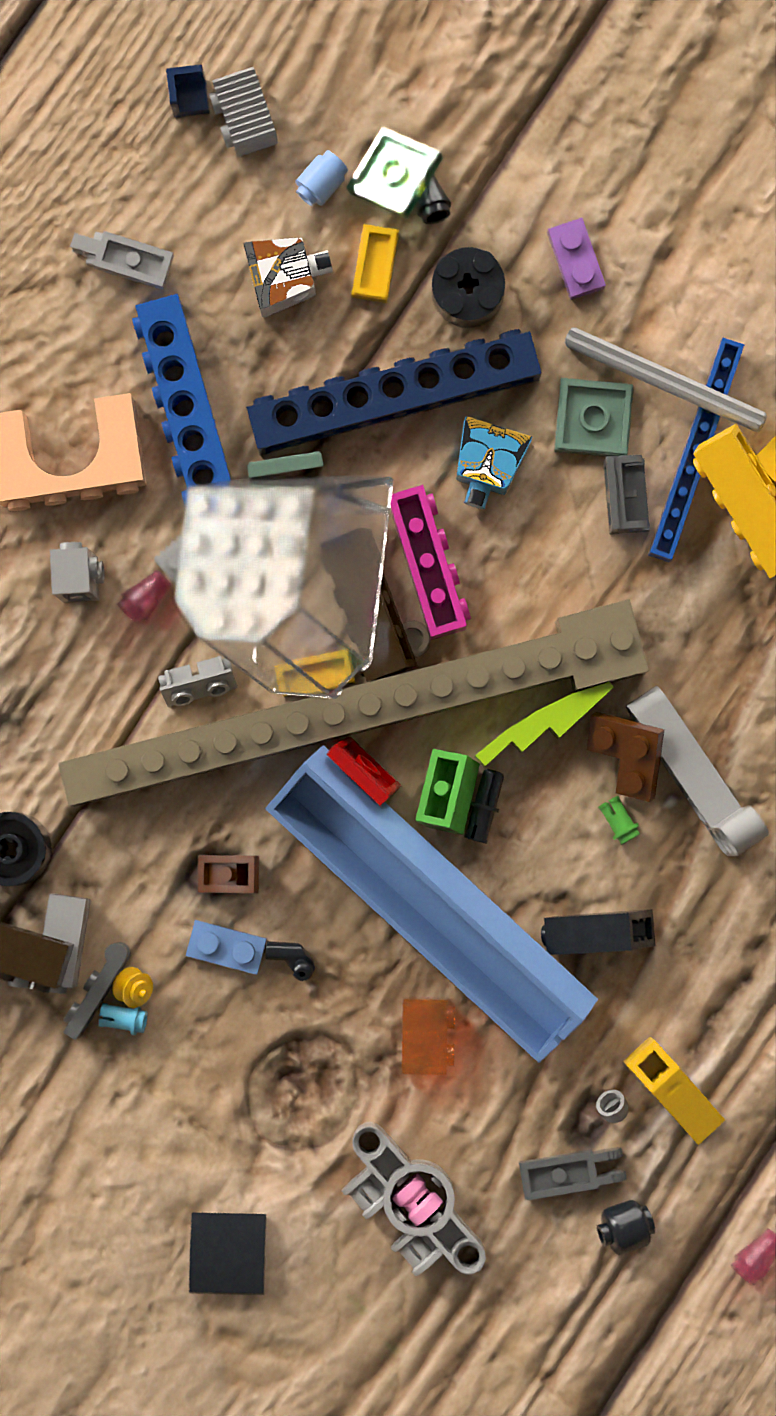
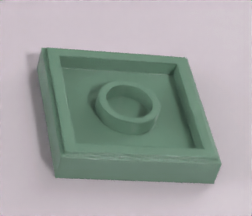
[554,378,634,457]
[247,451,324,478]

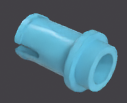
[98,1003,148,1036]

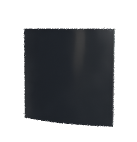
[189,1212,267,1295]

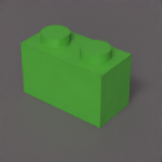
[415,749,480,835]

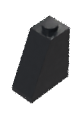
[541,909,656,955]

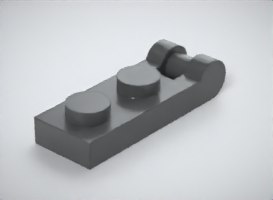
[63,942,131,1040]

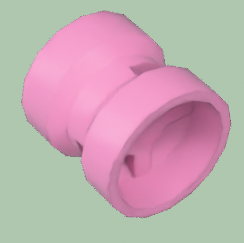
[391,1173,443,1226]

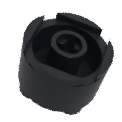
[432,247,505,328]
[0,812,53,886]

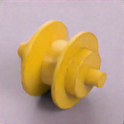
[112,967,153,1008]

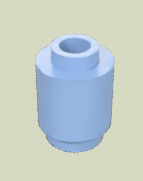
[295,150,348,206]

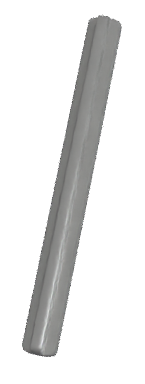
[564,327,767,432]

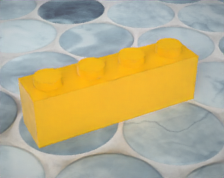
[693,423,776,578]

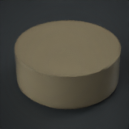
[403,621,431,658]

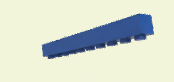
[648,337,744,563]

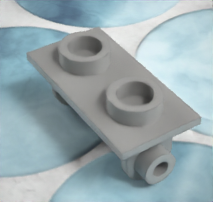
[158,656,238,707]

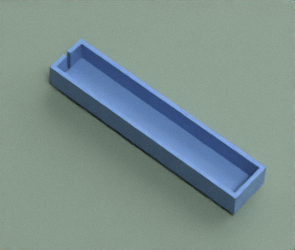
[265,745,598,1063]

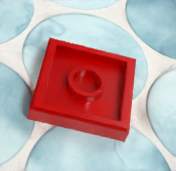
[326,736,401,806]

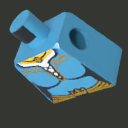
[456,416,532,509]

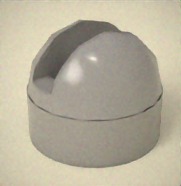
[596,1090,629,1123]

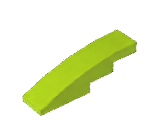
[474,682,614,767]

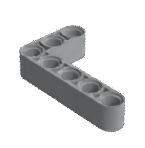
[626,686,770,856]

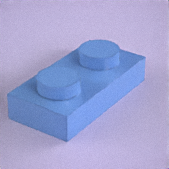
[186,920,267,975]

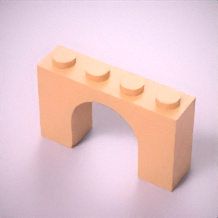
[0,393,147,511]

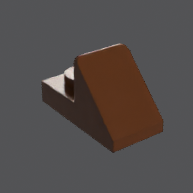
[198,855,259,893]

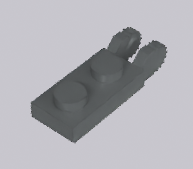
[519,1147,627,1200]

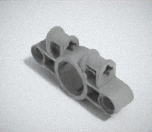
[342,1122,486,1276]

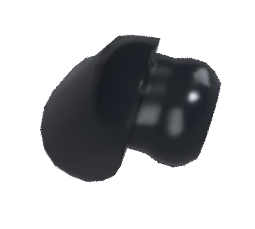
[266,941,315,981]

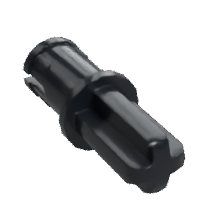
[464,769,504,844]

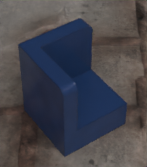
[166,65,210,118]

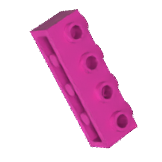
[388,485,471,641]

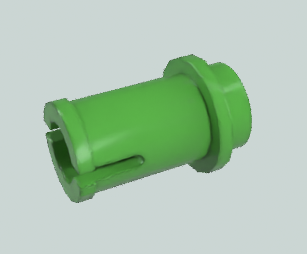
[598,795,640,845]

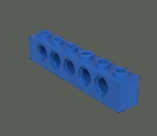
[132,293,240,520]

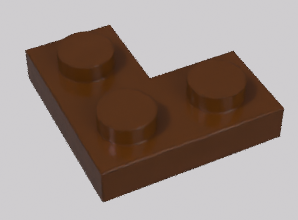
[586,712,665,802]

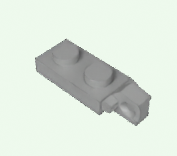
[70,231,174,290]

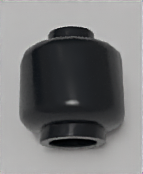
[597,1200,655,1255]

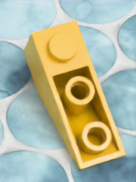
[623,1037,725,1145]

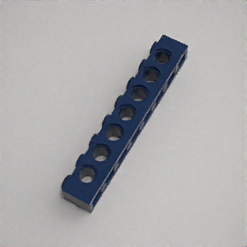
[247,329,542,455]

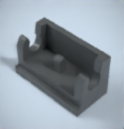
[603,455,650,534]

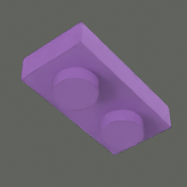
[547,218,606,300]

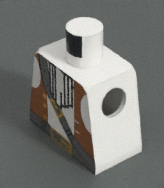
[243,238,333,318]

